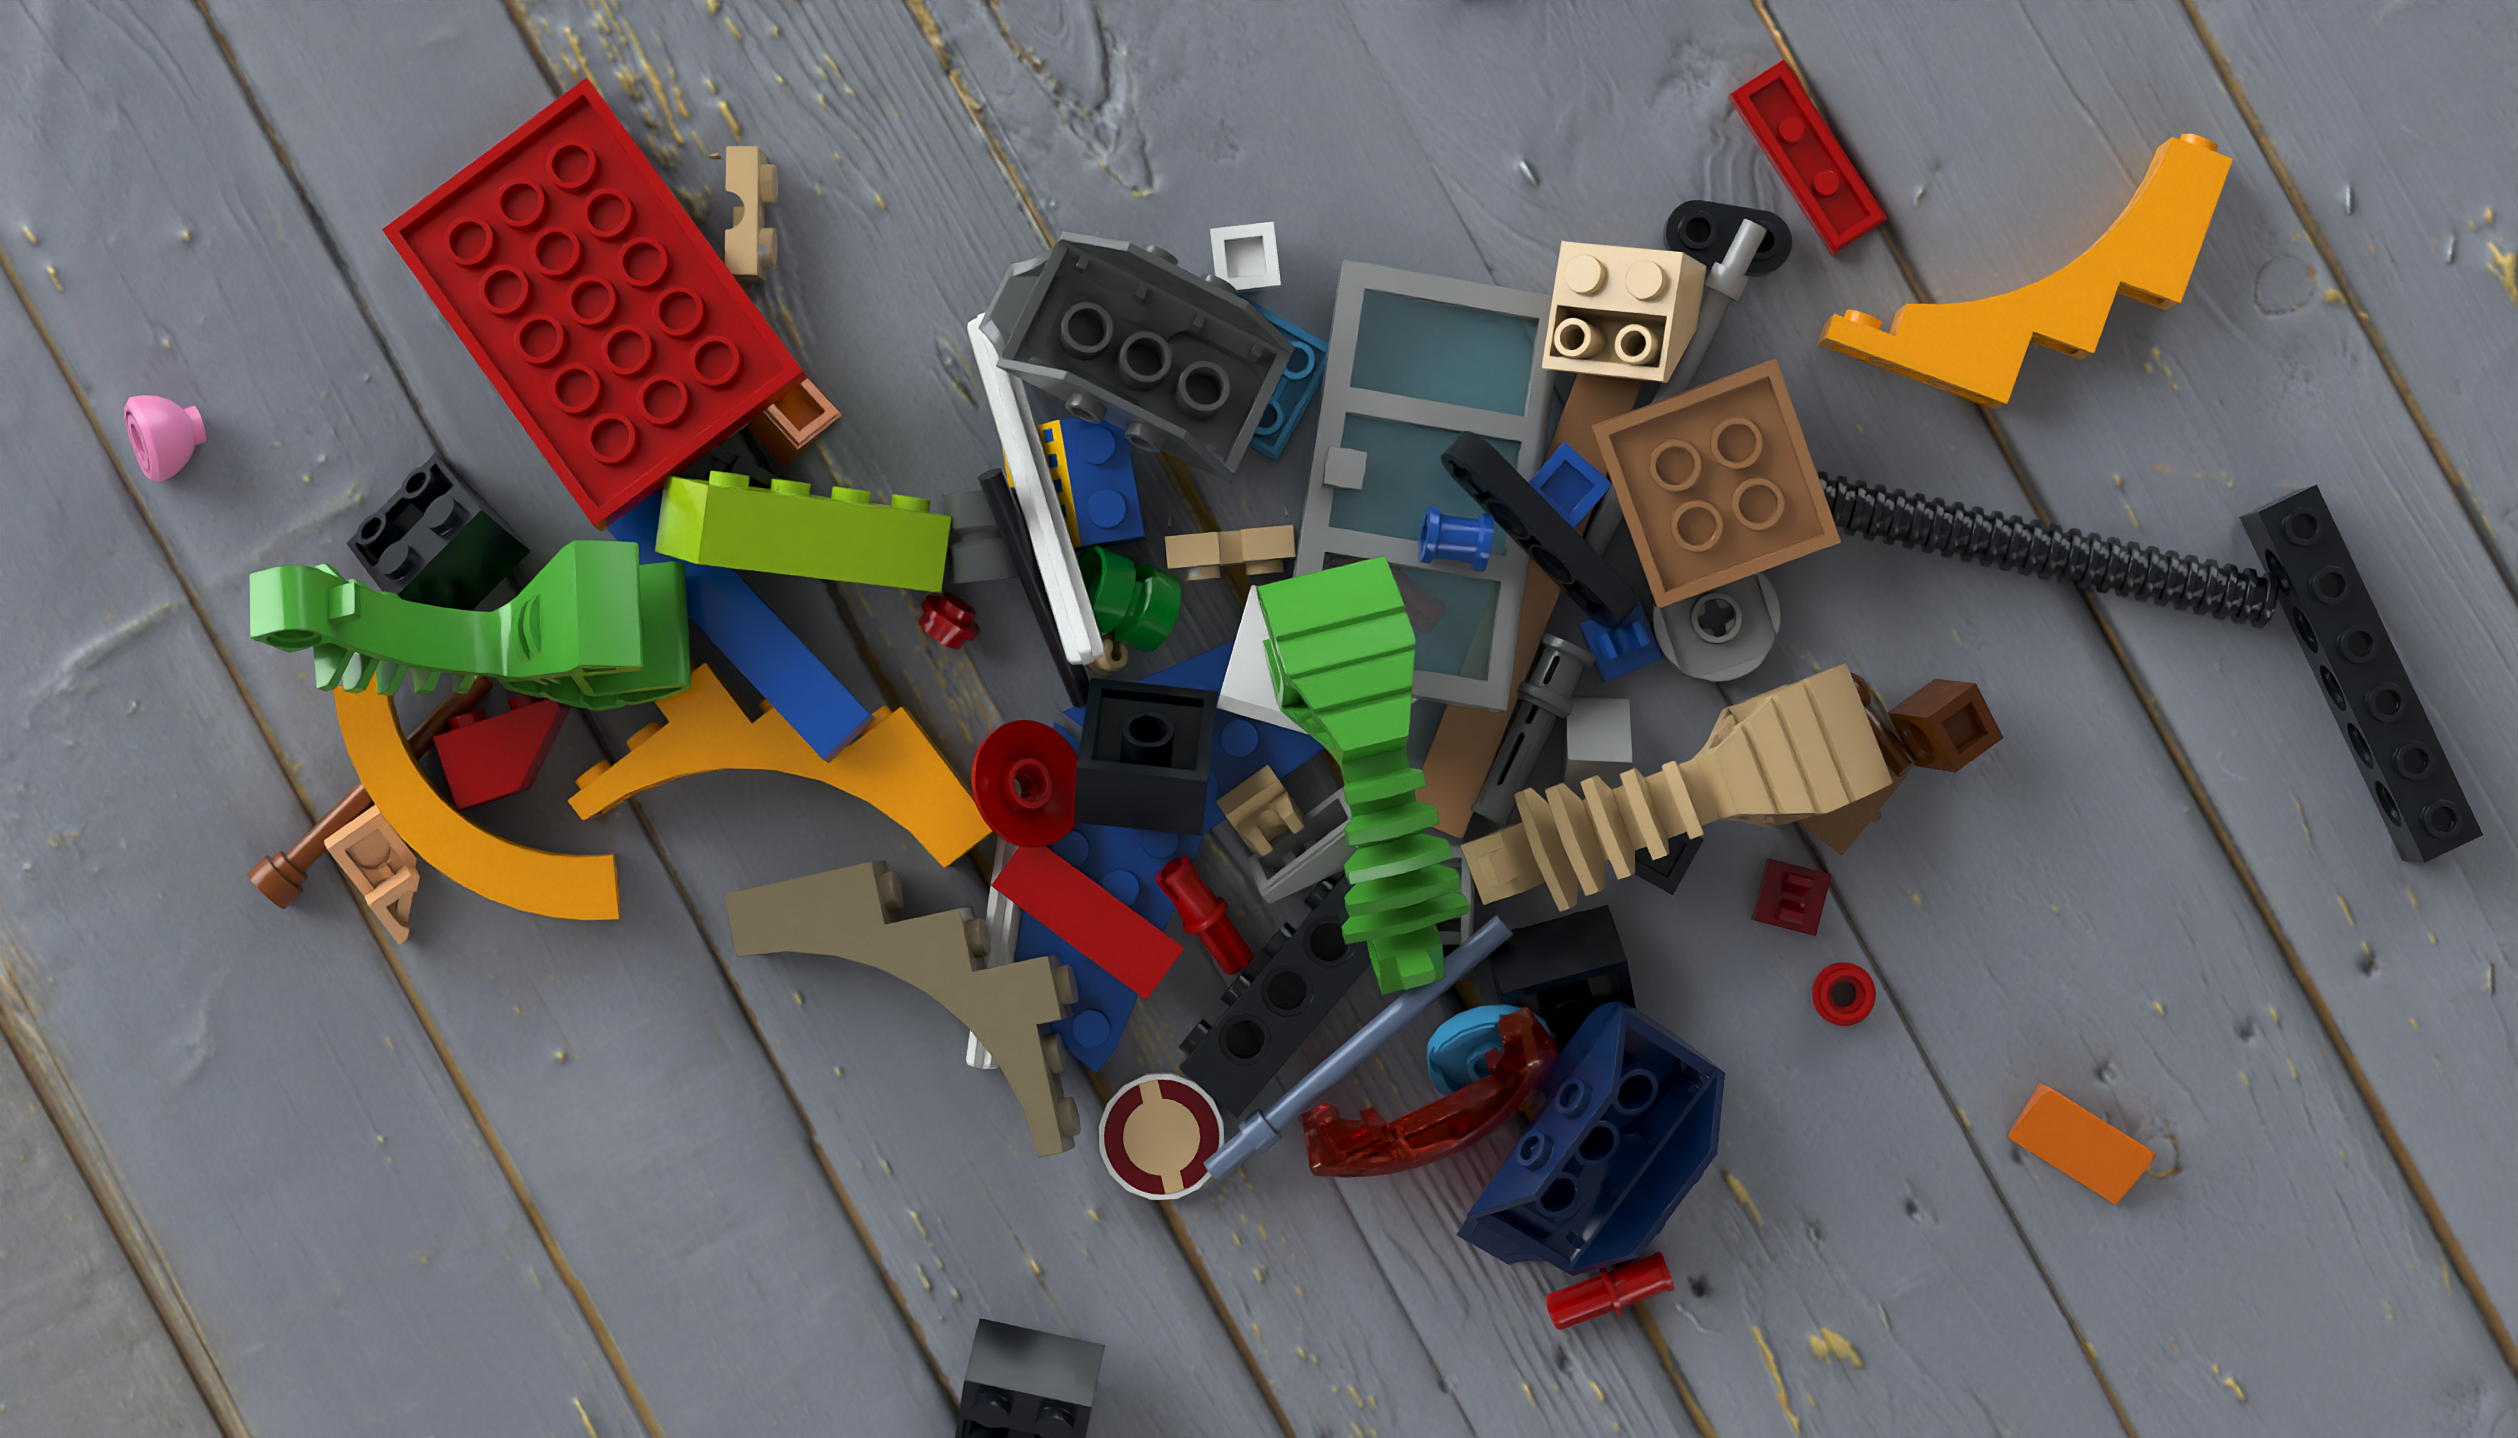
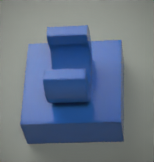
[1528,442,1613,529]
[1578,599,1663,683]

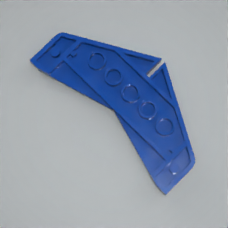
[1014,640,1325,1073]

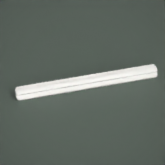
[967,313,1105,665]

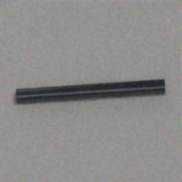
[978,468,1090,706]

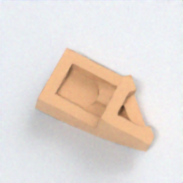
[324,805,420,945]

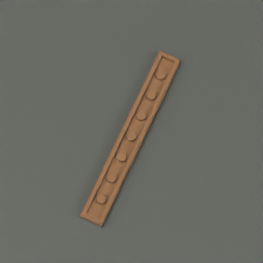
[1415,373,1643,839]

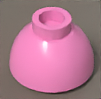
[124,395,207,483]

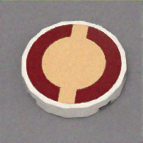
[1098,1072,1225,1200]

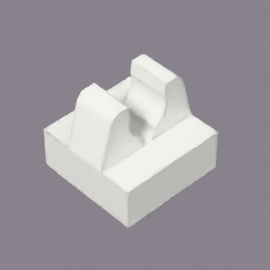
[1210,221,1281,293]

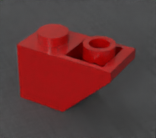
[433,694,570,810]

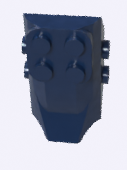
[1457,1001,1725,1276]

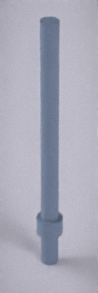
[1203,915,1513,1182]

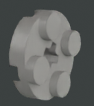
[1651,572,1781,682]

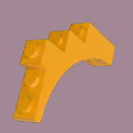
[567,661,994,868]

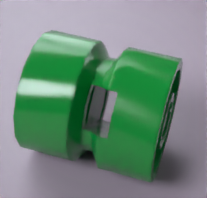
[1077,545,1181,652]

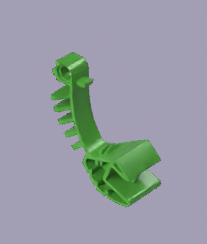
[250,540,691,711]
[1256,556,1469,995]

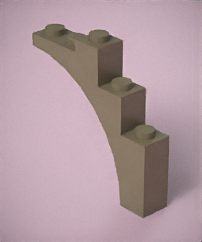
[724,860,1081,1158]

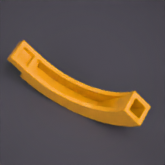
[333,670,622,920]

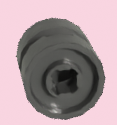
[942,487,1025,584]

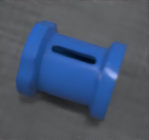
[1418,505,1494,572]

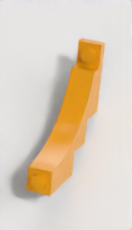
[1817,134,2233,410]

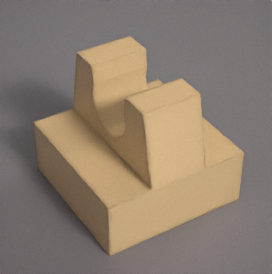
[1216,765,1305,857]

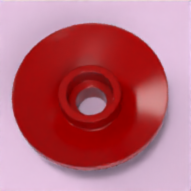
[971,720,1078,848]

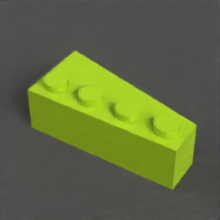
[655,471,952,593]

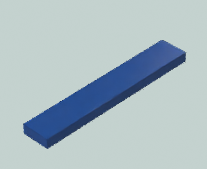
[606,489,875,763]

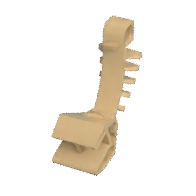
[1461,663,1893,912]

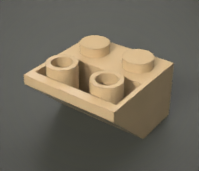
[1542,241,1706,383]

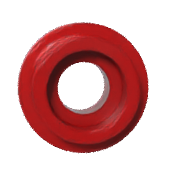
[918,592,980,650]
[1811,962,1876,1026]

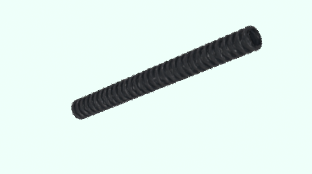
[1817,471,2279,629]

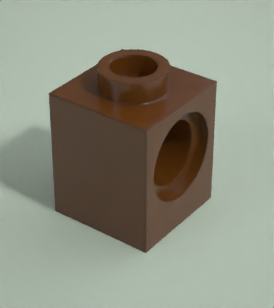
[1887,679,2004,773]

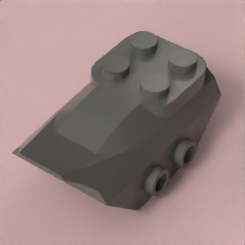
[978,231,1295,483]

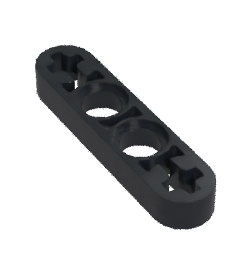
[1440,431,1638,629]

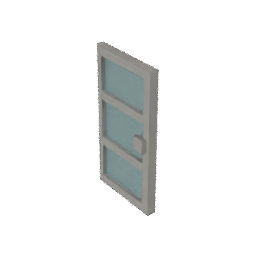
[1293,259,1556,713]

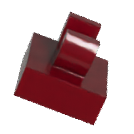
[1751,858,1832,936]

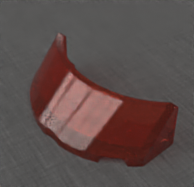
[1301,1007,1559,1178]

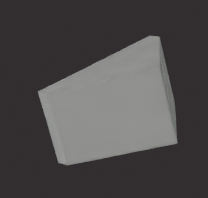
[1561,697,1633,800]

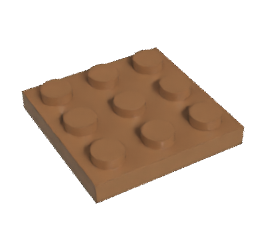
[1592,358,1842,609]

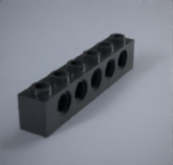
[2239,485,2483,863]

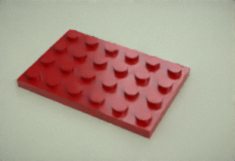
[382,77,809,532]

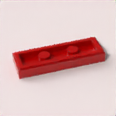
[1728,59,1888,256]
[991,846,1185,1000]

